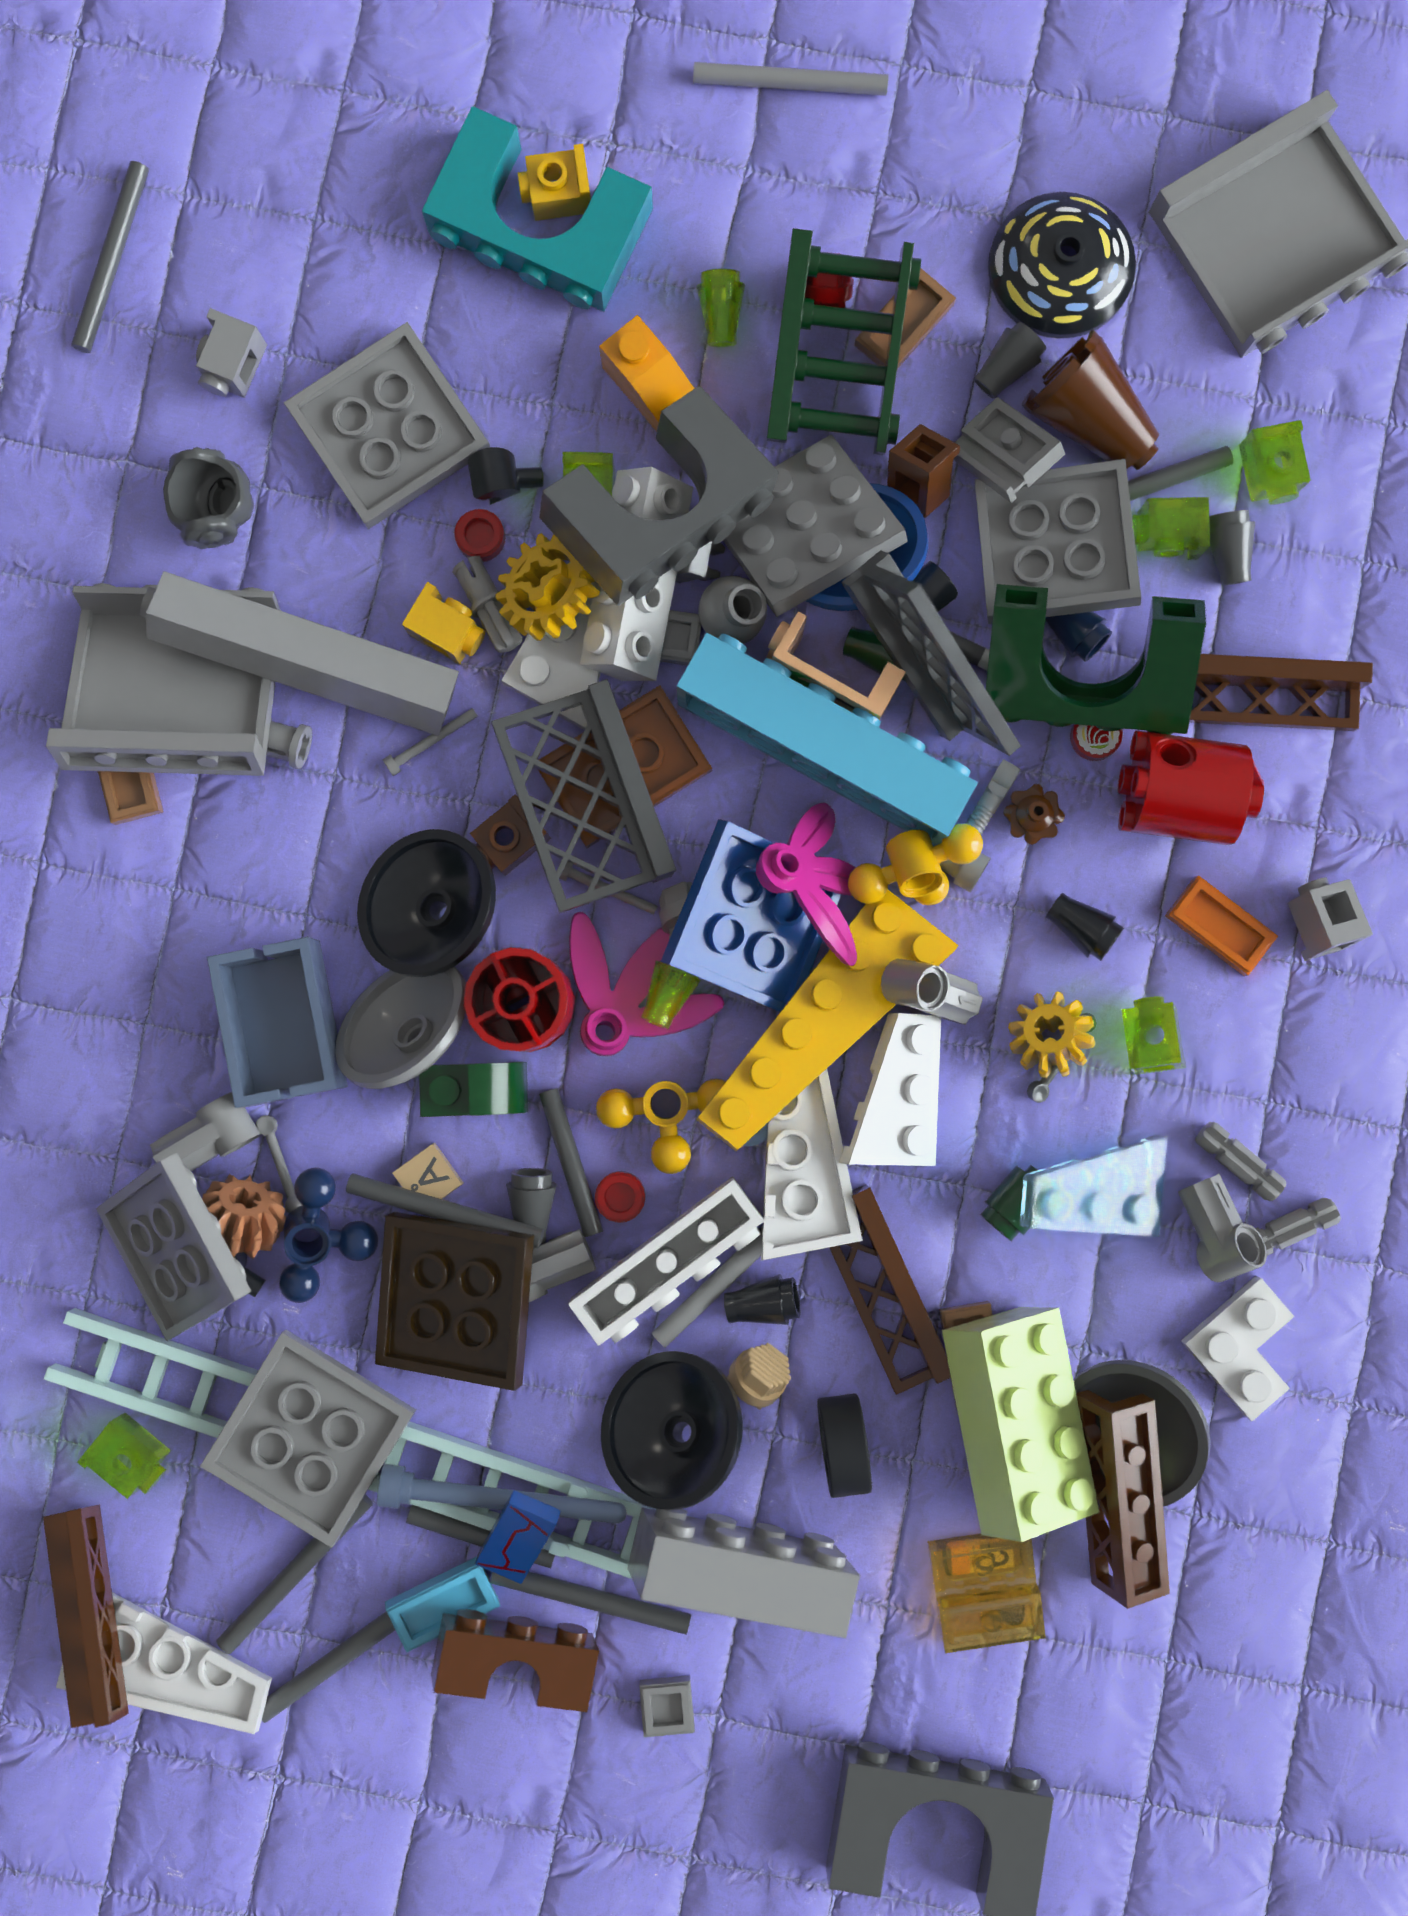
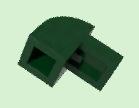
[419,1062,528,1117]

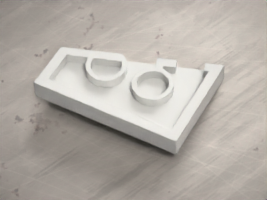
[839,1013,941,1166]

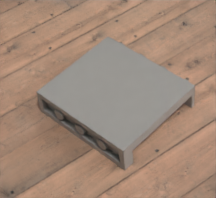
[1149,89,1408,358]
[46,583,281,776]

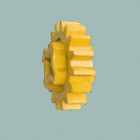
[495,533,600,641]

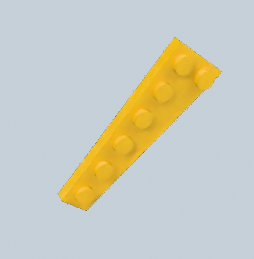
[696,890,959,1151]

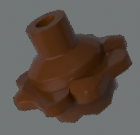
[1003,784,1065,845]

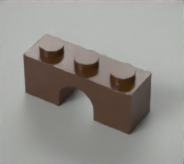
[431,1609,599,1712]

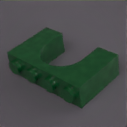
[986,584,1206,735]

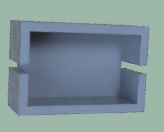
[207,937,348,1108]

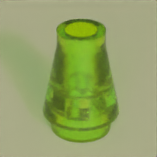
[696,269,745,347]
[641,960,701,1030]

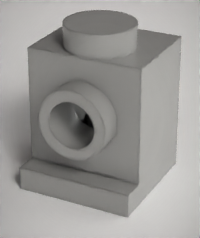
[196,308,267,398]
[1288,877,1373,961]

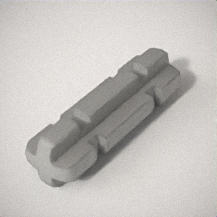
[1195,1122,1287,1201]
[1255,1198,1341,1256]

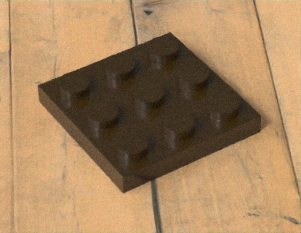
[375,1212,534,1391]

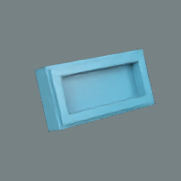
[385,1557,500,1653]

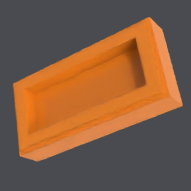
[1165,875,1278,976]

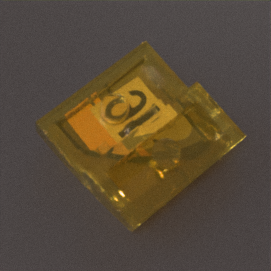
[927,1533,1046,1653]

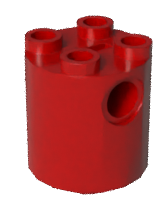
[1117,730,1264,845]
[464,947,575,1052]

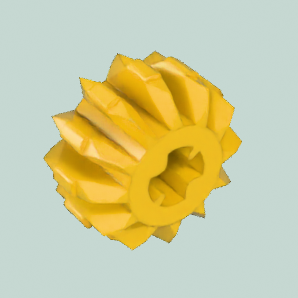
[1008,991,1095,1078]

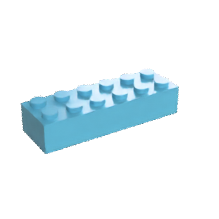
[676,633,978,846]

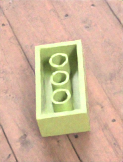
[942,1307,1099,1542]

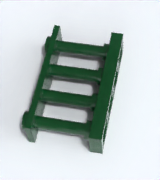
[767,228,921,455]

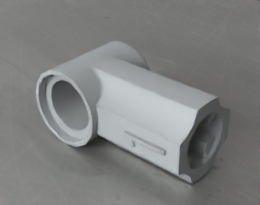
[881,958,983,1025]
[150,1092,261,1172]
[1178,1174,1267,1282]
[529,1228,596,1302]

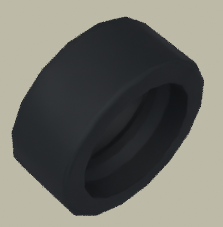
[817,1393,872,1498]

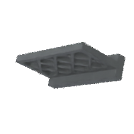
[841,550,1021,756]
[492,679,676,914]

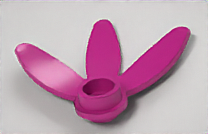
[756,802,857,966]
[569,912,724,1056]

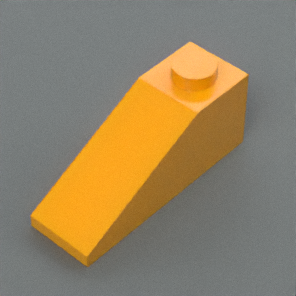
[599,315,695,432]

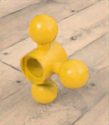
[848,824,983,905]
[596,1079,725,1174]

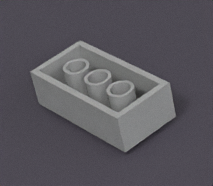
[627,1507,860,1638]

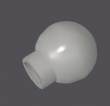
[698,576,767,644]

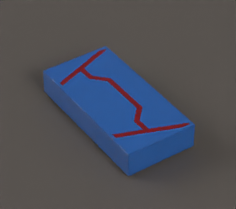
[475,1490,561,1584]

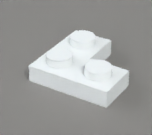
[1181,1276,1295,1421]

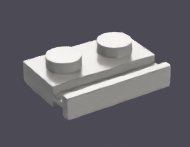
[953,397,1065,503]

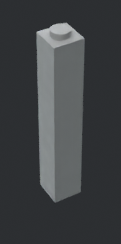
[140,571,459,736]

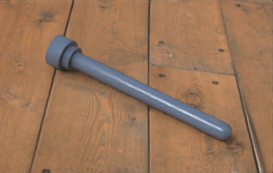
[377,1464,627,1524]

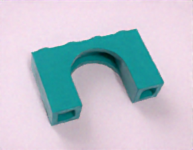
[421,106,653,312]

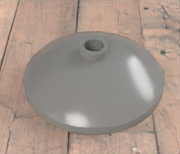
[335,967,466,1089]

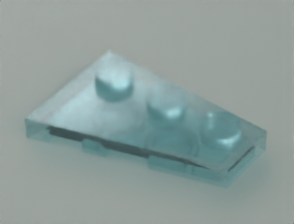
[1020,1135,1168,1237]

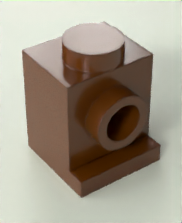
[887,424,960,518]
[469,794,551,876]

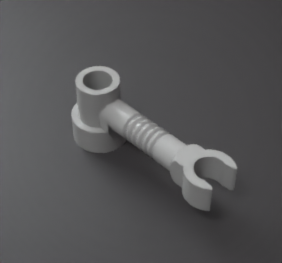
[939,759,1020,893]

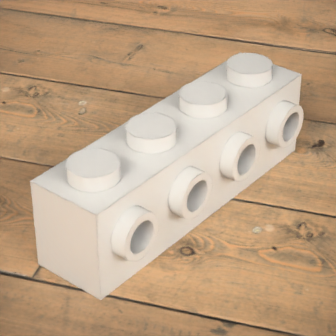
[580,466,693,681]
[568,1176,764,1346]

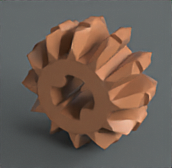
[202,1174,286,1259]

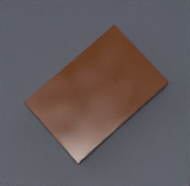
[538,685,712,848]

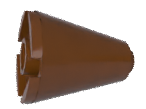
[1022,329,1159,470]

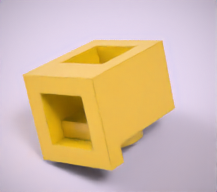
[518,143,591,221]
[402,582,486,665]

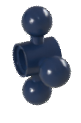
[279,1168,378,1303]

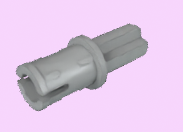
[453,556,522,653]

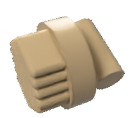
[727,1343,791,1410]

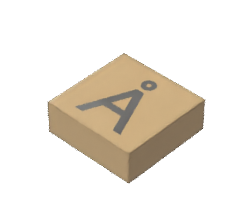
[392,1143,464,1199]

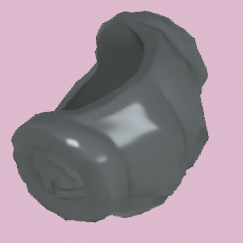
[163,447,254,549]

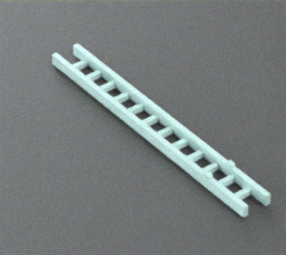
[44,1308,691,1579]

